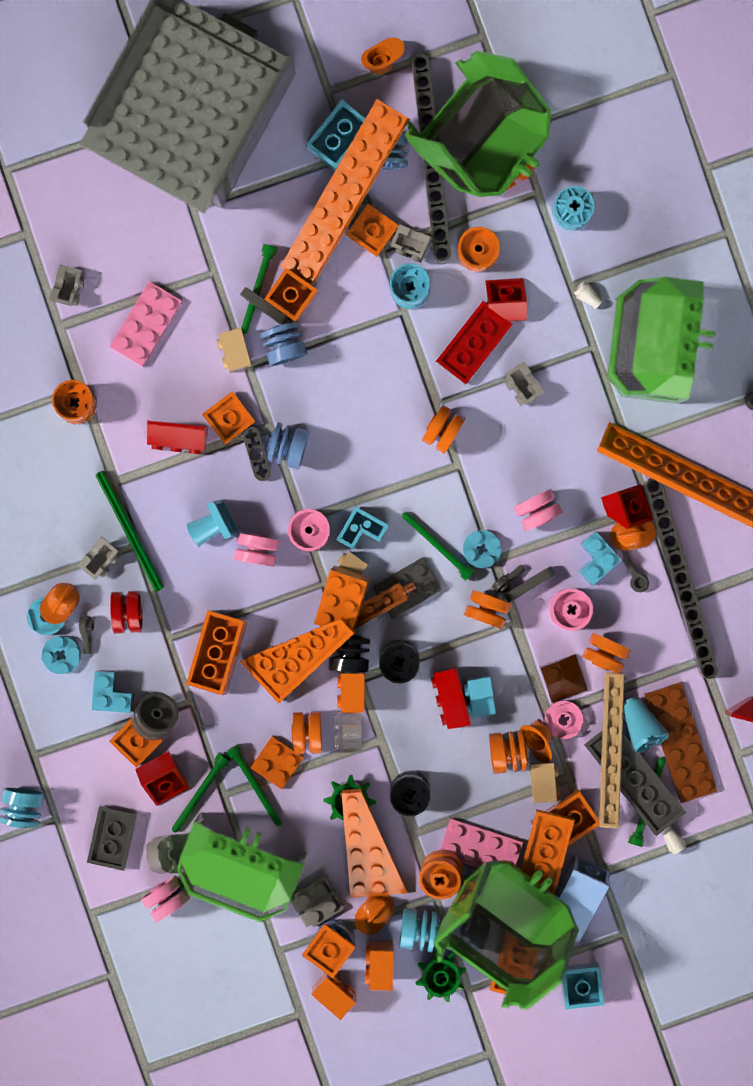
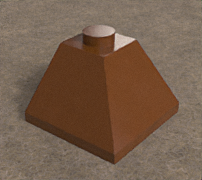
[539,654,588,703]

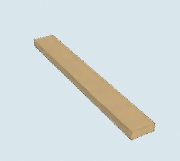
[599,673,625,828]

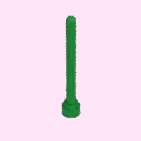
[241,244,278,334]
[402,512,475,581]
[226,744,282,826]
[172,752,231,833]
[628,757,665,847]

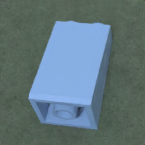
[556,855,610,943]

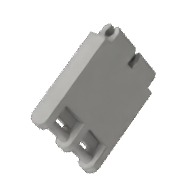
[290,874,346,927]

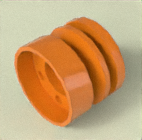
[52,380,97,425]
[489,730,528,774]

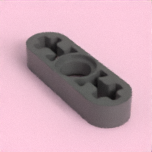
[240,287,290,324]
[243,427,271,481]
[504,566,556,603]

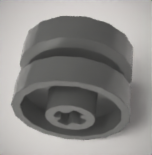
[132,692,179,741]

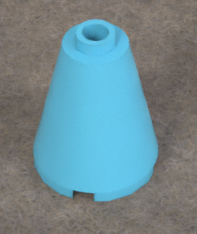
[623,697,669,753]

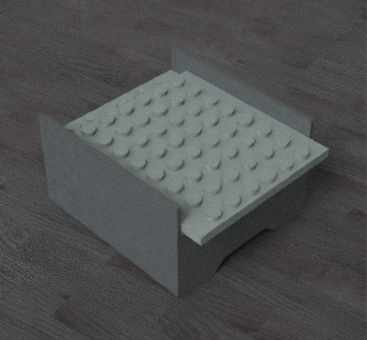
[80,0,296,214]

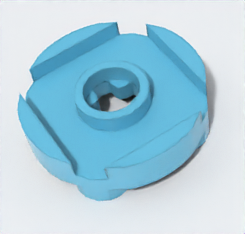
[463,530,501,568]
[27,597,65,635]
[41,636,81,674]

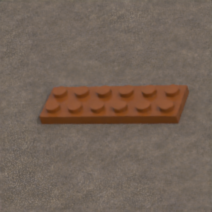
[644,682,717,803]

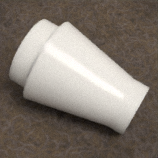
[574,281,602,309]
[661,825,686,855]

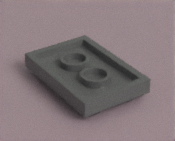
[373,558,441,619]
[87,806,137,871]

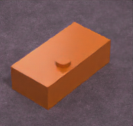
[186,610,248,695]

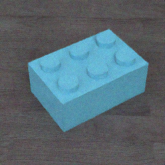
[306,100,365,171]

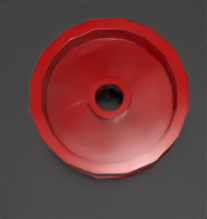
[110,591,143,634]

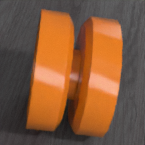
[457,226,500,272]
[421,405,466,454]
[463,590,512,629]
[582,633,631,674]
[292,711,322,755]
[419,850,464,900]

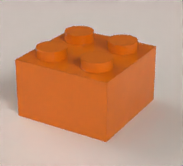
[264,268,318,323]
[337,672,365,713]
[311,973,356,1020]

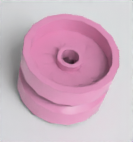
[513,489,563,531]
[288,509,330,551]
[233,533,279,567]
[549,588,593,631]
[141,875,191,922]

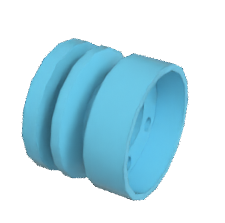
[552,186,595,231]
[390,263,430,309]
[0,788,44,828]
[399,907,439,952]

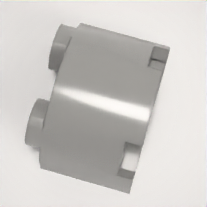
[390,224,432,263]
[49,264,85,306]
[504,362,545,406]
[78,536,121,580]
[146,835,178,874]

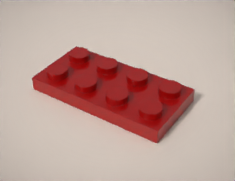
[436,301,513,385]

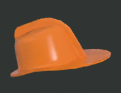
[361,37,405,74]
[610,521,656,551]
[40,583,79,624]
[520,719,553,762]
[355,895,395,935]

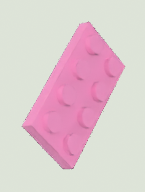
[109,281,182,367]
[440,818,523,868]

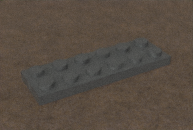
[584,731,686,836]

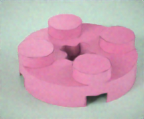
[544,700,583,739]

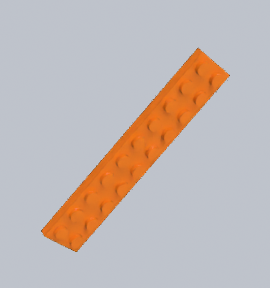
[280,99,410,286]
[597,422,753,528]
[490,809,575,994]

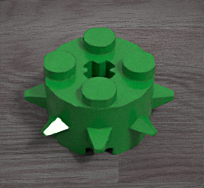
[323,775,376,821]
[415,950,467,1002]

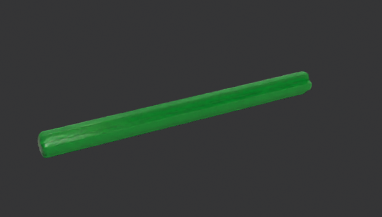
[95,471,164,592]

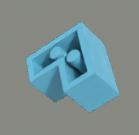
[337,506,389,549]
[578,531,622,586]
[92,670,134,713]
[463,675,496,718]

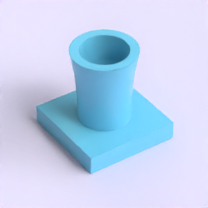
[187,499,240,547]

